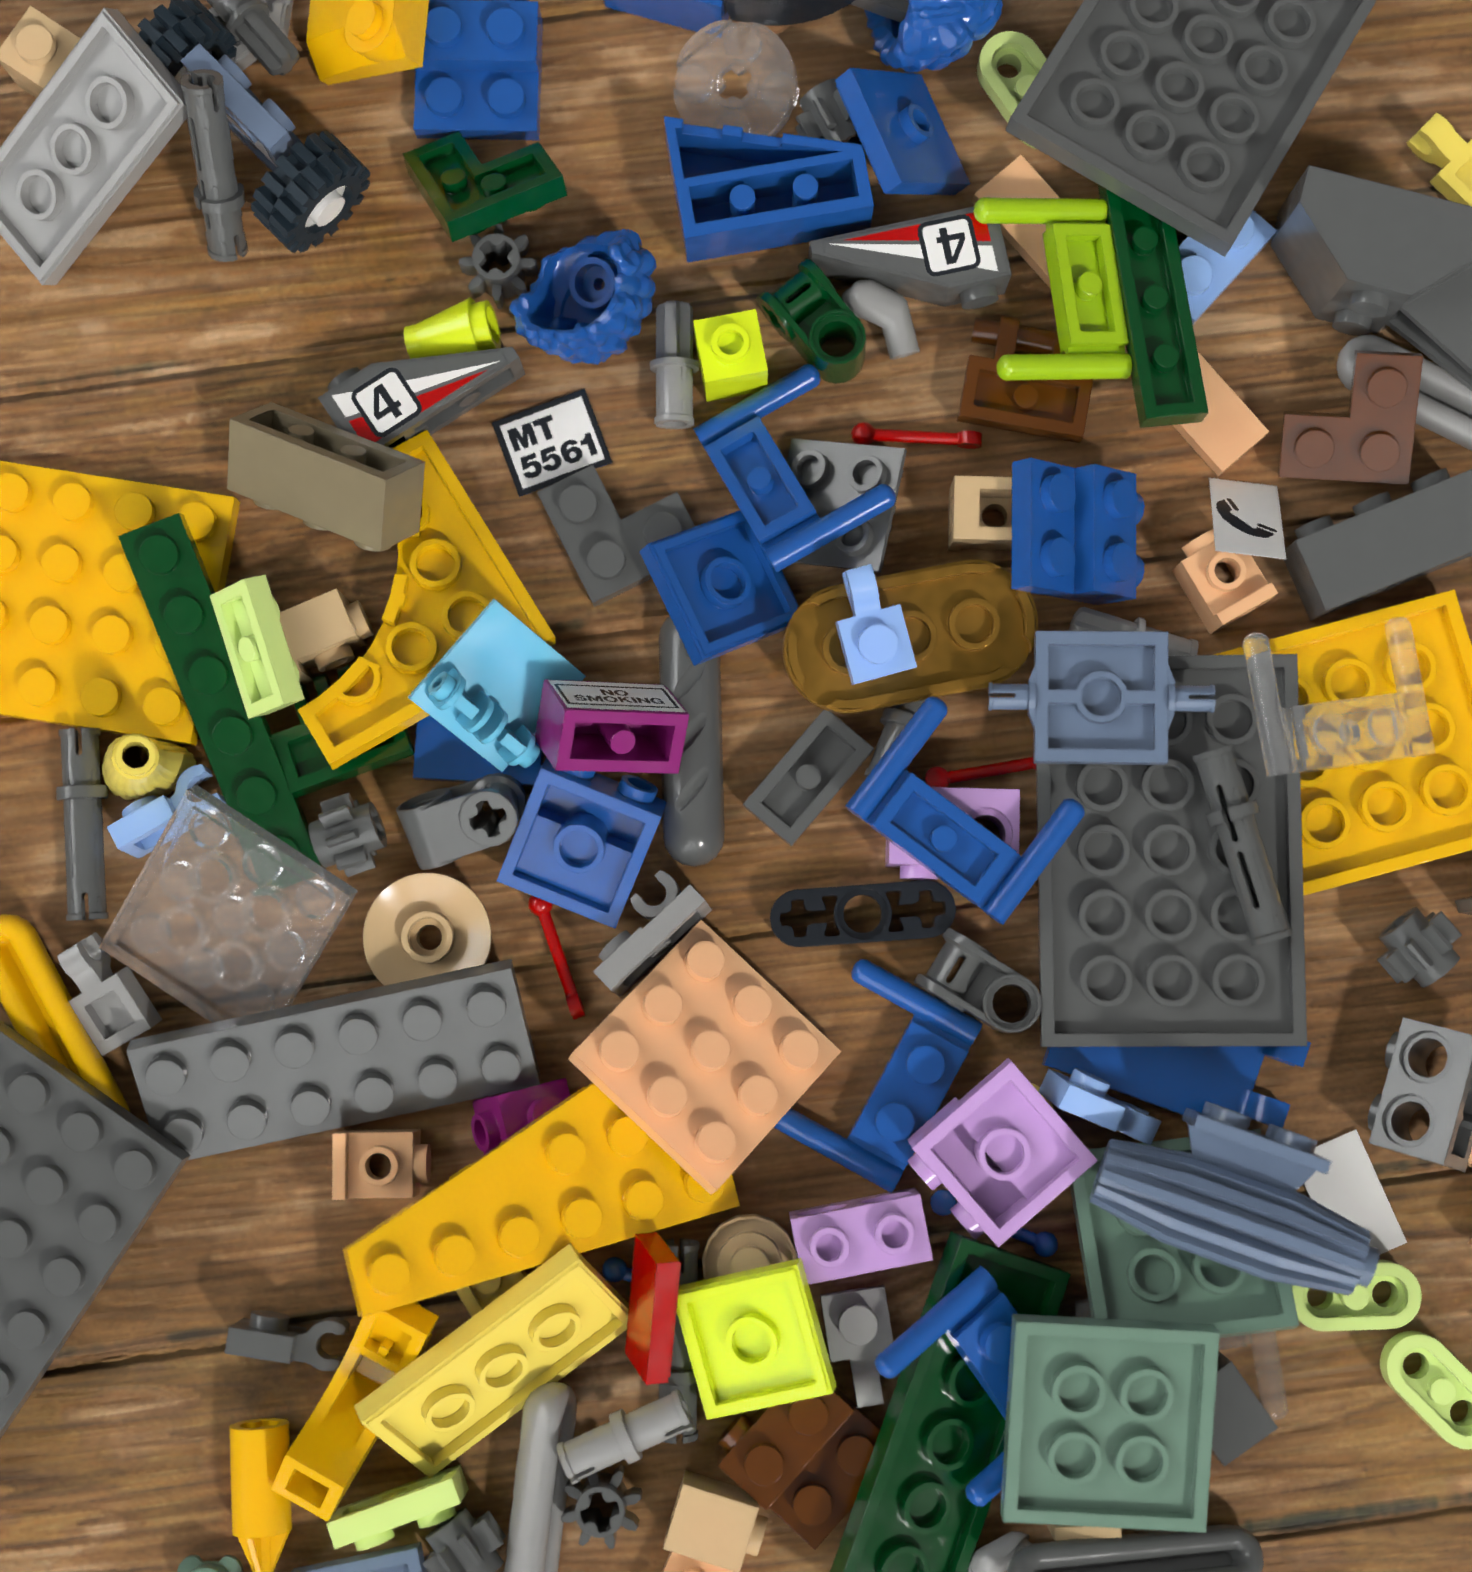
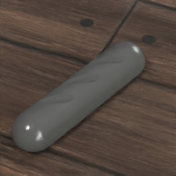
[658,616,725,867]
[1007,1524,1264,1572]

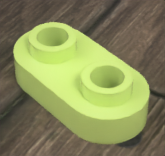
[977,31,1047,149]
[1291,1260,1422,1331]
[1380,1331,1472,1449]

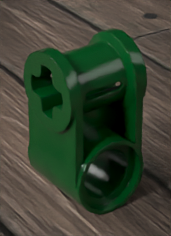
[756,258,866,384]

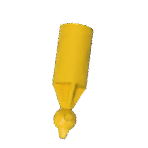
[229,1418,292,1572]

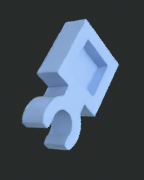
[1038,1068,1161,1145]

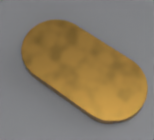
[783,560,1038,714]

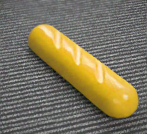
[0,914,131,1113]

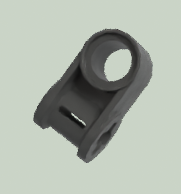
[396,773,527,870]
[914,928,1042,1033]

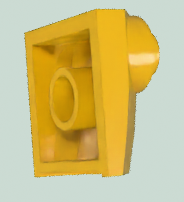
[306,0,429,85]

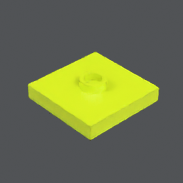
[677,1258,837,1420]

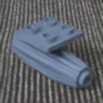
[1089,1101,1379,1295]

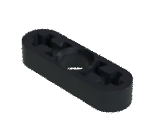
[770,880,956,948]

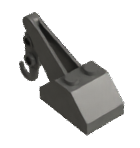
[1270,165,1472,391]

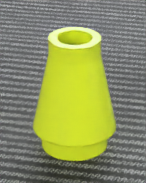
[404,297,501,359]

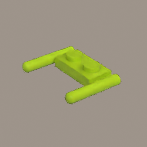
[974,197,1132,381]

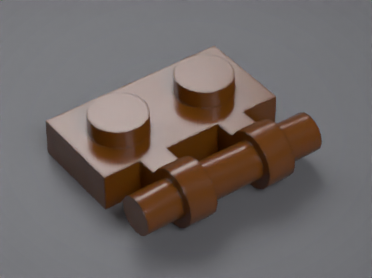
[957,315,1093,443]

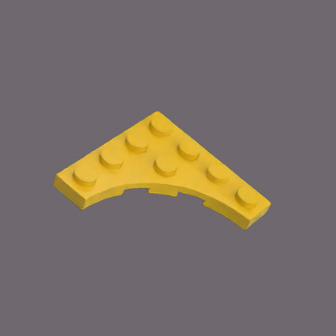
[298,430,556,770]

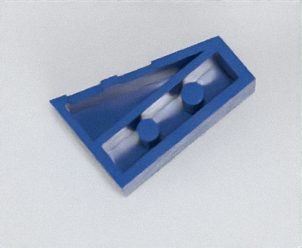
[664,116,874,263]

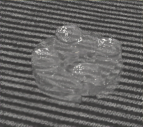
[673,19,800,137]

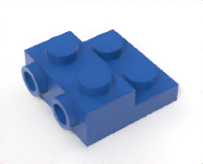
[414,0,543,141]
[1011,458,1145,605]
[497,757,666,929]

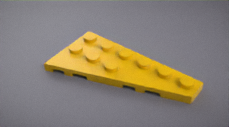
[343,1083,740,1317]

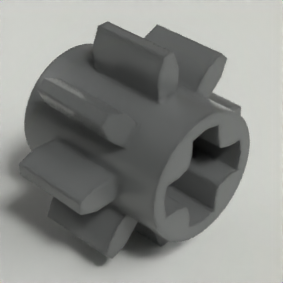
[795,78,862,144]
[459,224,539,309]
[309,792,387,877]
[1377,907,1462,988]
[561,1464,643,1549]
[422,1507,507,1572]

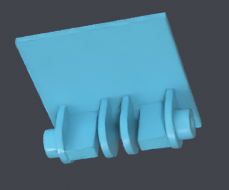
[408,598,586,772]

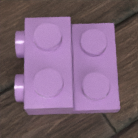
[907,1058,1098,1247]

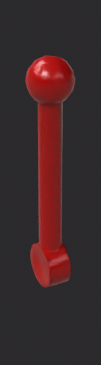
[851,422,982,449]
[925,755,1036,787]
[528,895,586,1020]

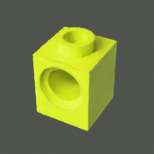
[693,309,768,402]

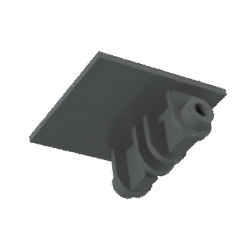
[787,438,907,575]

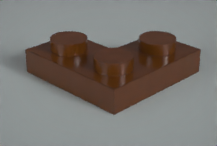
[1278,350,1423,484]

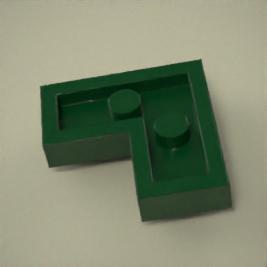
[402,131,567,242]

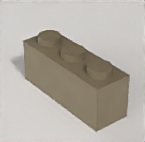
[227,402,425,552]

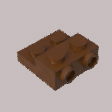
[717,1387,881,1550]

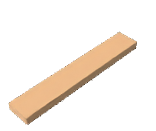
[973,155,1270,476]

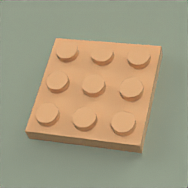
[568,920,842,1195]

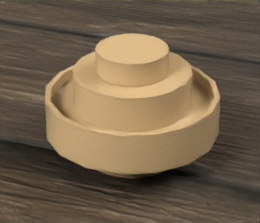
[702,1214,797,1279]

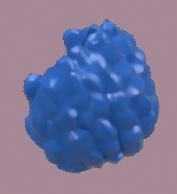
[864,0,1003,73]
[509,229,656,365]

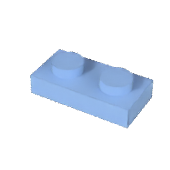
[1179,210,1277,324]

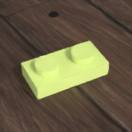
[210,575,304,719]
[326,1465,469,1551]

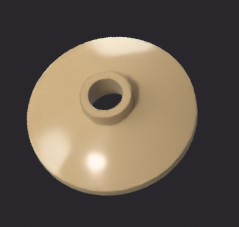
[363,873,492,986]

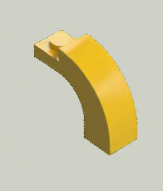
[271,1302,439,1522]

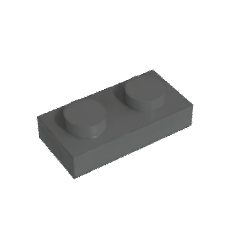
[743,710,874,847]

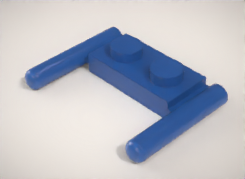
[693,364,896,572]
[845,696,1085,925]
[774,959,983,1193]
[875,1266,1017,1507]

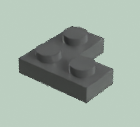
[537,465,695,607]

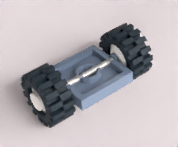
[137,0,371,253]

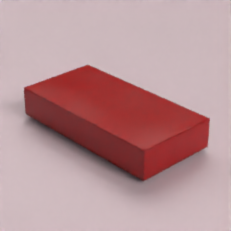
[625,1232,681,1385]

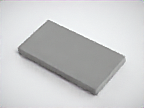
[0,8,188,285]

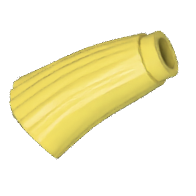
[102,734,196,800]

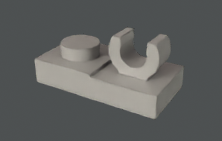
[593,870,712,997]

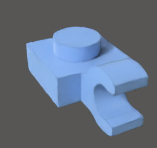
[835,564,917,685]
[107,764,227,859]

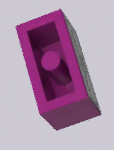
[535,679,690,774]

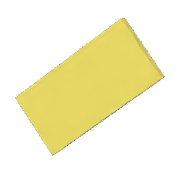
[354,1244,629,1478]

